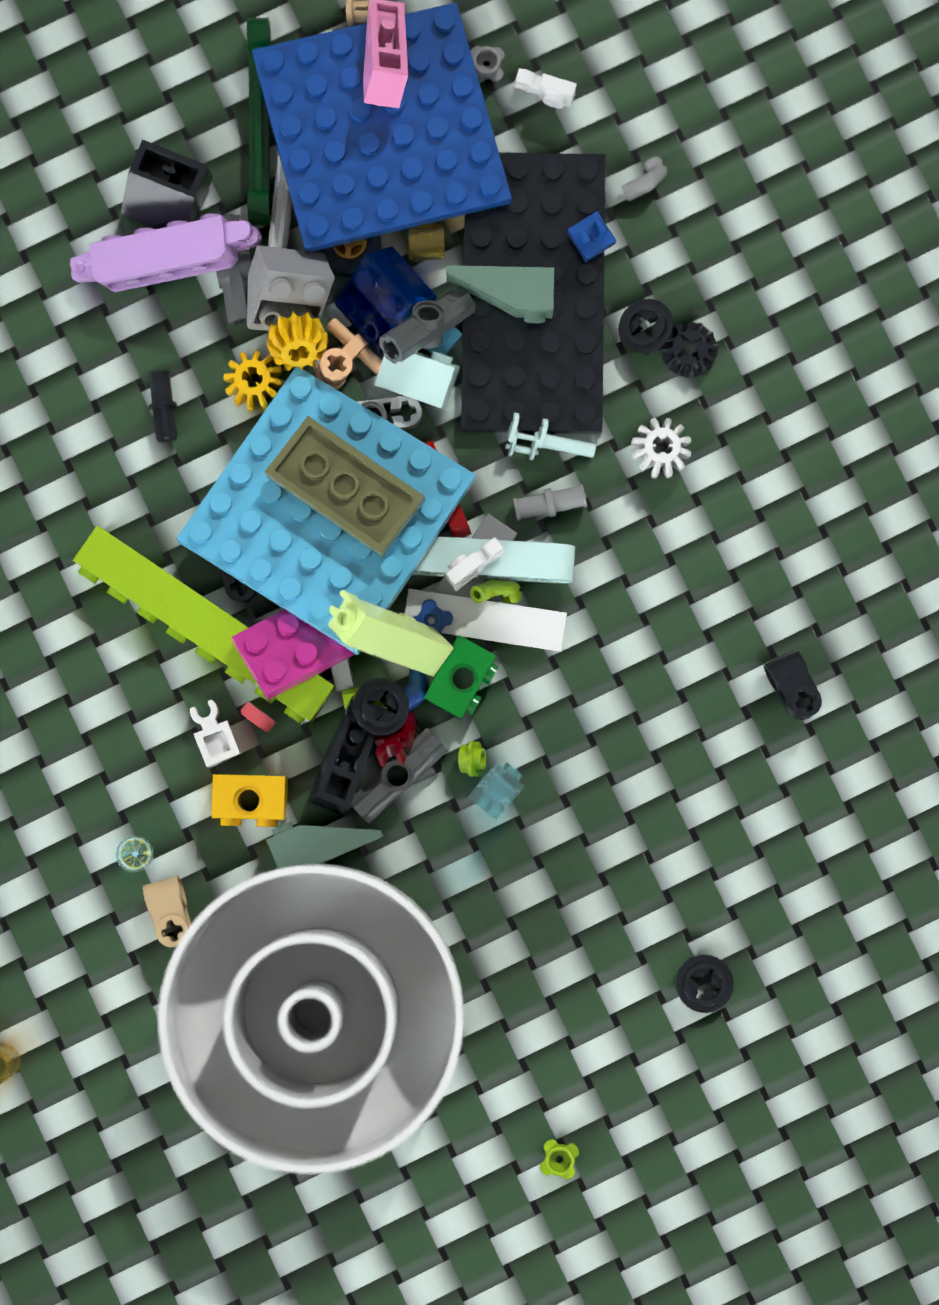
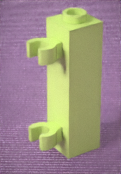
[328,590,454,677]

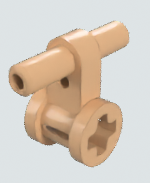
[314,318,382,390]

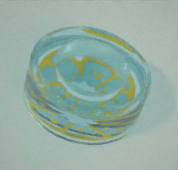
[116,836,153,872]

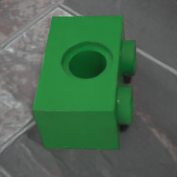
[424,635,499,720]

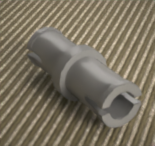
[513,484,587,521]

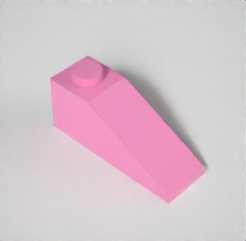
[363,0,408,108]

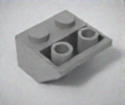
[247,245,335,331]

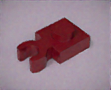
[374,713,417,767]

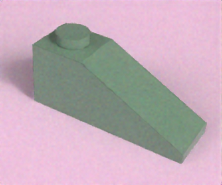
[446,265,554,323]
[266,821,384,869]

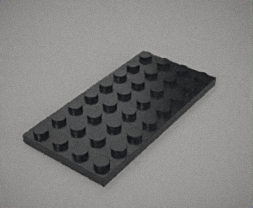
[461,152,606,434]

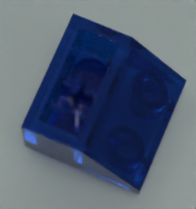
[334,246,437,354]

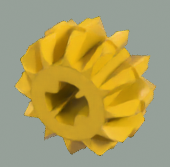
[267,311,328,371]
[223,350,284,411]

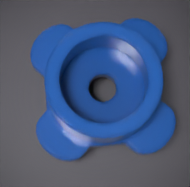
[413,599,453,634]

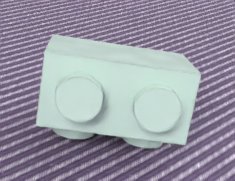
[375,351,460,408]

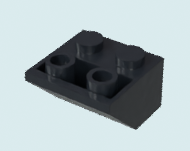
[121,139,213,229]

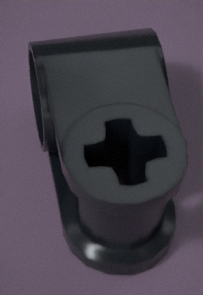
[763,649,822,720]

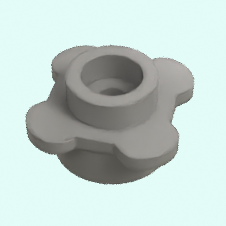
[471,46,505,82]

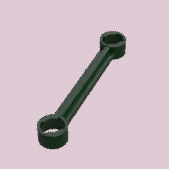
[247,17,272,226]

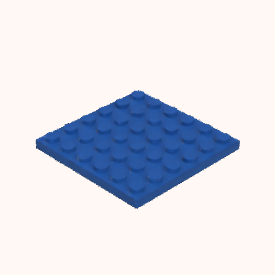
[252,2,512,253]

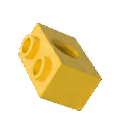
[211,774,288,827]

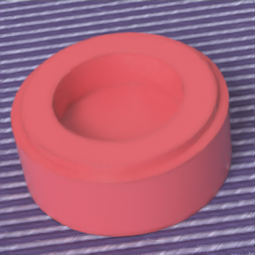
[240,701,276,732]

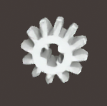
[631,418,691,478]

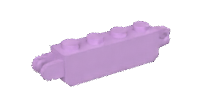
[70,213,262,292]

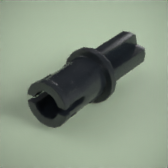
[148,370,177,443]

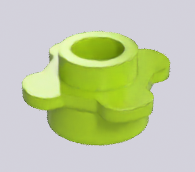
[458,741,486,777]
[540,1139,579,1180]

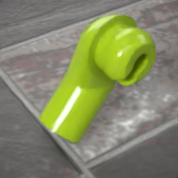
[470,579,522,604]

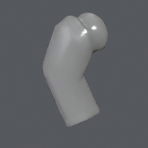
[621,157,667,202]

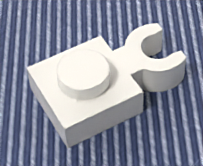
[515,68,577,109]
[446,537,504,591]
[190,700,241,767]

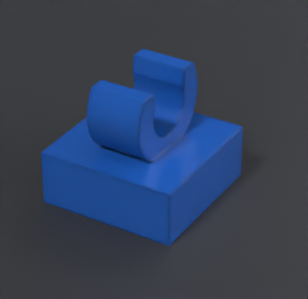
[567,211,616,262]

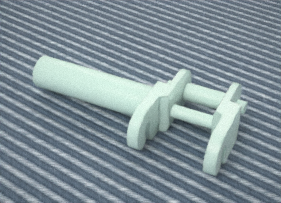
[505,413,596,460]

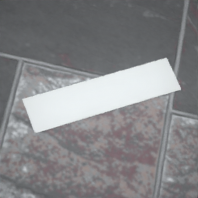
[405,589,567,652]

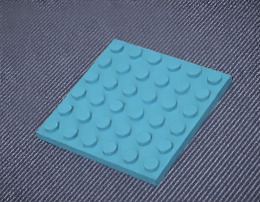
[176,367,476,655]

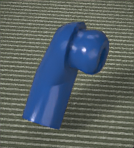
[403,668,427,713]

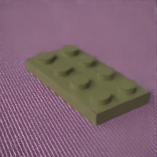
[265,416,425,557]

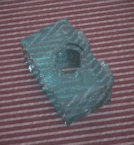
[468,762,525,820]

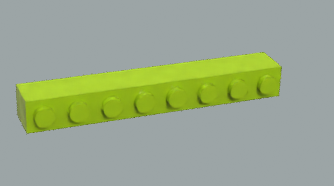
[73,525,336,724]

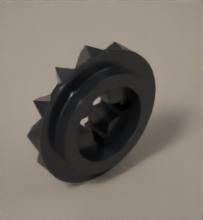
[618,299,675,356]
[661,320,718,378]
[352,678,409,736]
[675,954,734,1013]

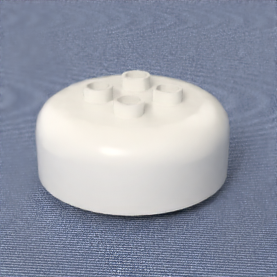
[158,864,463,1173]

